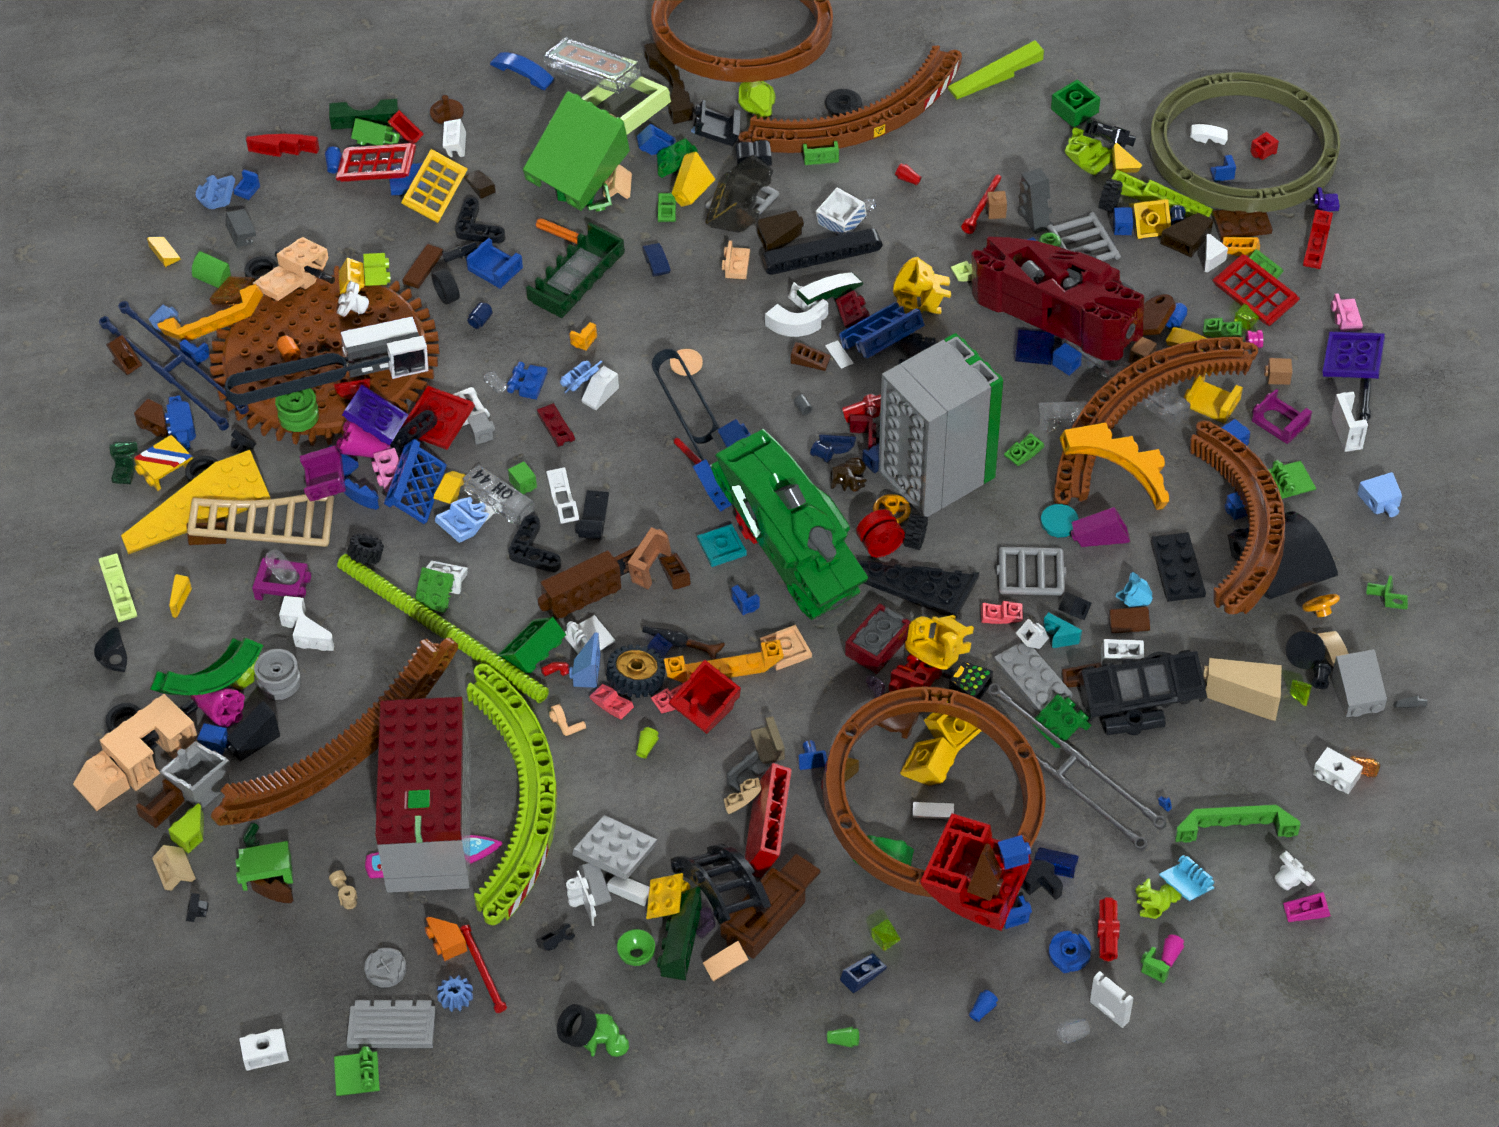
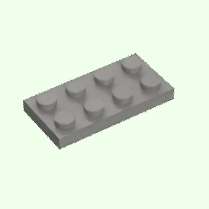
[994,641,1073,714]

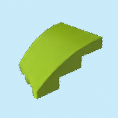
[1065,127,1113,176]

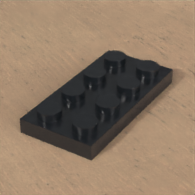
[1151,532,1206,602]

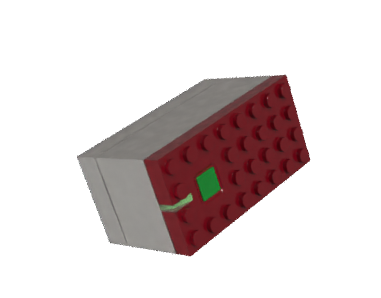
[375,697,471,893]

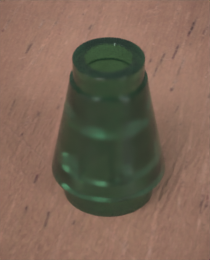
[109,441,138,460]

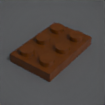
[1212,210,1273,241]

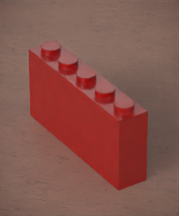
[745,763,792,878]

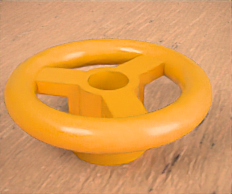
[873,494,911,524]
[1302,594,1340,617]

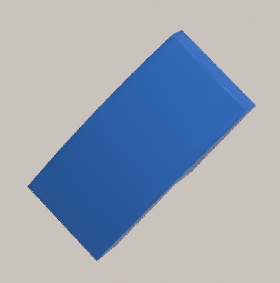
[344,478,379,510]

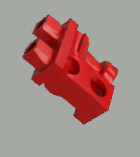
[889,653,942,692]

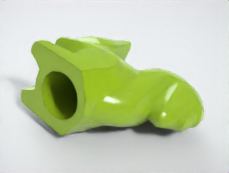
[1135,878,1182,919]

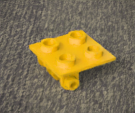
[646,873,690,919]

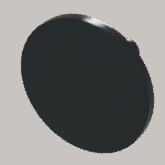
[1285,631,1326,669]

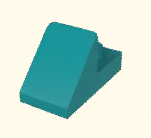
[1043,612,1082,648]

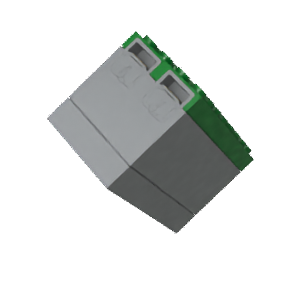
[879,333,1004,517]

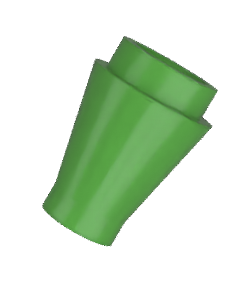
[827,1026,859,1048]

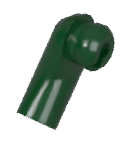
[242,823,260,848]

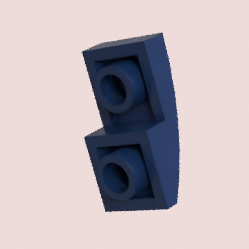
[642,243,671,277]

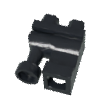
[1083,119,1136,148]

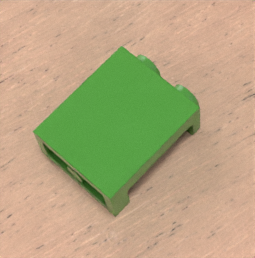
[235,841,293,891]

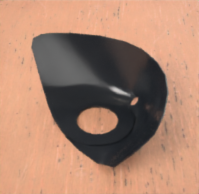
[94,627,127,672]

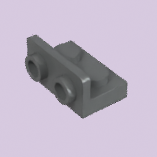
[727,751,769,793]

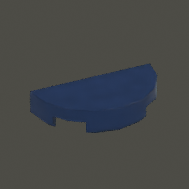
[819,434,856,454]

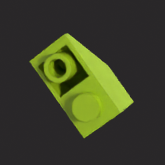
[168,803,204,854]

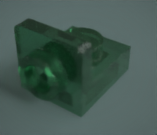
[111,454,135,484]

